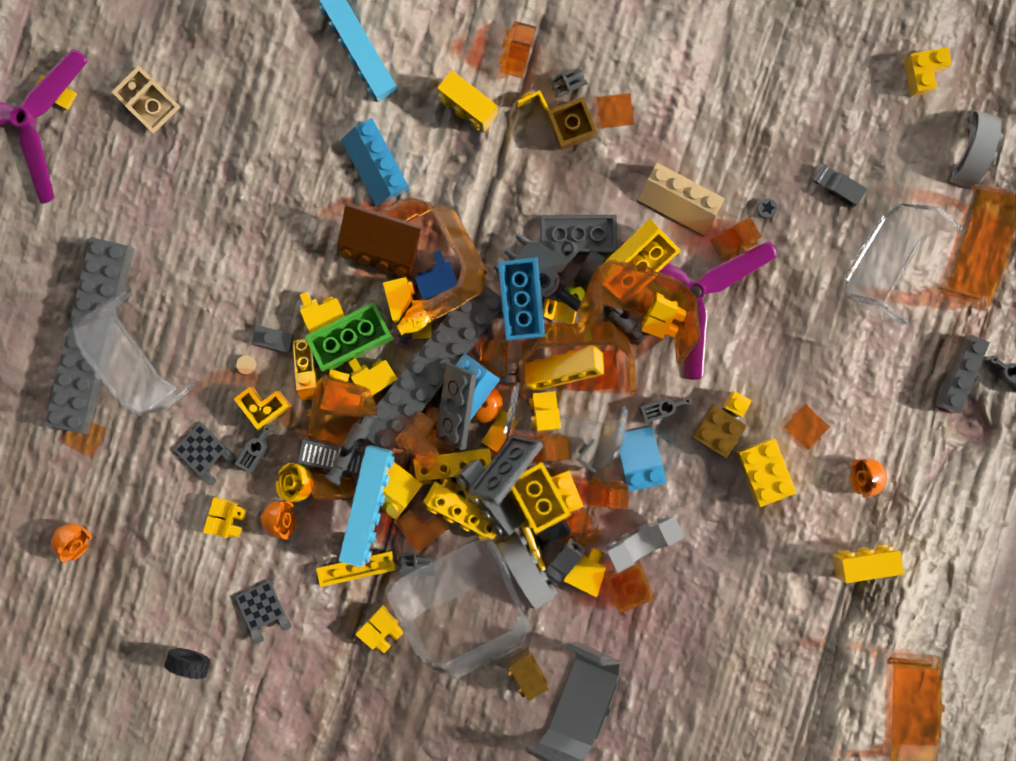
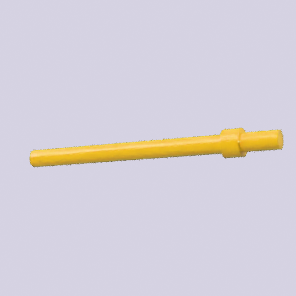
[507,489,546,571]

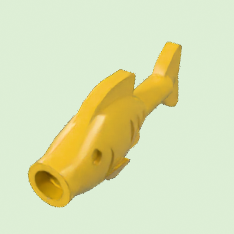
[395,294,453,335]

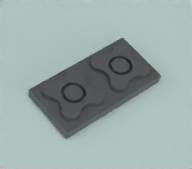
[540,215,617,254]
[436,363,477,450]
[468,435,543,505]

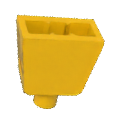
[563,547,606,597]

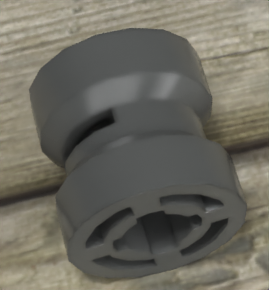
[500,363,519,383]

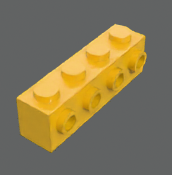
[525,346,604,391]
[413,448,492,485]
[423,481,496,541]

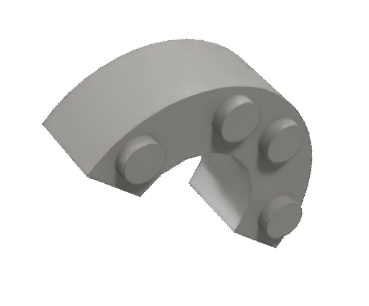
[950,110,1003,190]
[606,515,685,573]
[497,532,558,610]

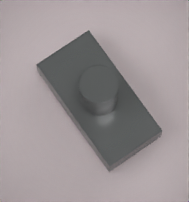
[252,325,294,353]

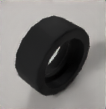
[574,250,605,289]

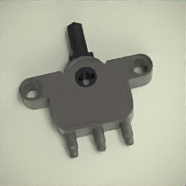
[493,233,584,312]

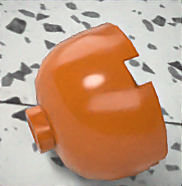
[472,389,503,423]
[850,458,887,498]
[261,500,297,539]
[50,523,92,563]

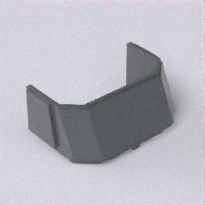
[525,642,621,761]

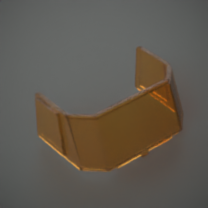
[938,183,1016,312]
[379,197,488,320]
[578,260,701,364]
[519,322,636,400]
[306,375,376,500]
[887,653,945,761]

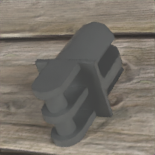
[548,66,588,98]
[399,551,435,579]

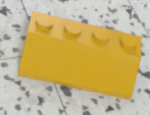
[596,219,681,303]

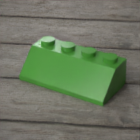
[305,302,394,373]

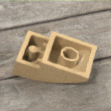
[112,65,181,134]

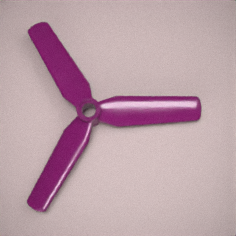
[0,49,87,204]
[619,241,777,380]

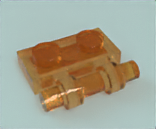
[560,507,602,546]

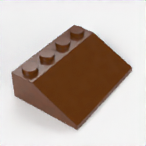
[336,202,422,278]

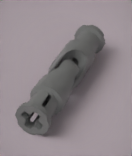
[584,281,649,346]
[325,408,378,485]

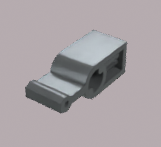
[812,164,867,208]
[984,356,1016,389]
[639,397,692,423]
[235,424,274,473]
[544,538,586,587]

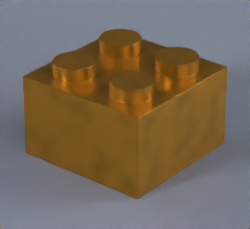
[547,97,597,151]
[691,405,747,458]
[507,648,549,702]

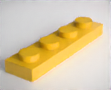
[316,551,396,587]

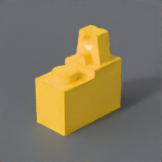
[300,292,346,333]
[348,358,398,400]

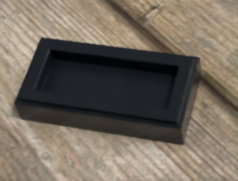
[532,519,572,550]

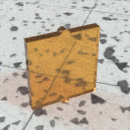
[597,93,634,129]
[480,340,508,376]
[784,404,830,450]
[62,421,107,457]

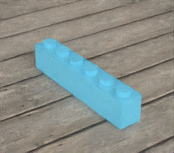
[319,0,398,102]
[339,445,394,567]

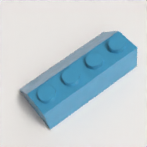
[341,118,410,207]
[498,257,545,340]

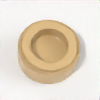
[236,355,257,374]

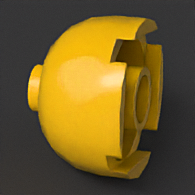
[275,463,314,502]

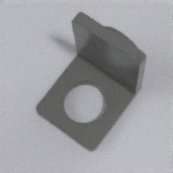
[576,439,596,473]

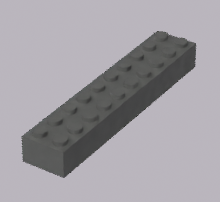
[44,237,135,434]
[366,278,503,451]

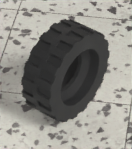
[164,648,211,679]

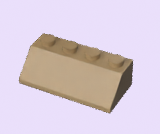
[637,163,725,236]

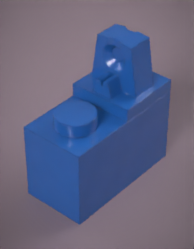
[415,250,460,300]

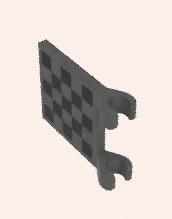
[174,422,237,485]
[235,580,292,644]

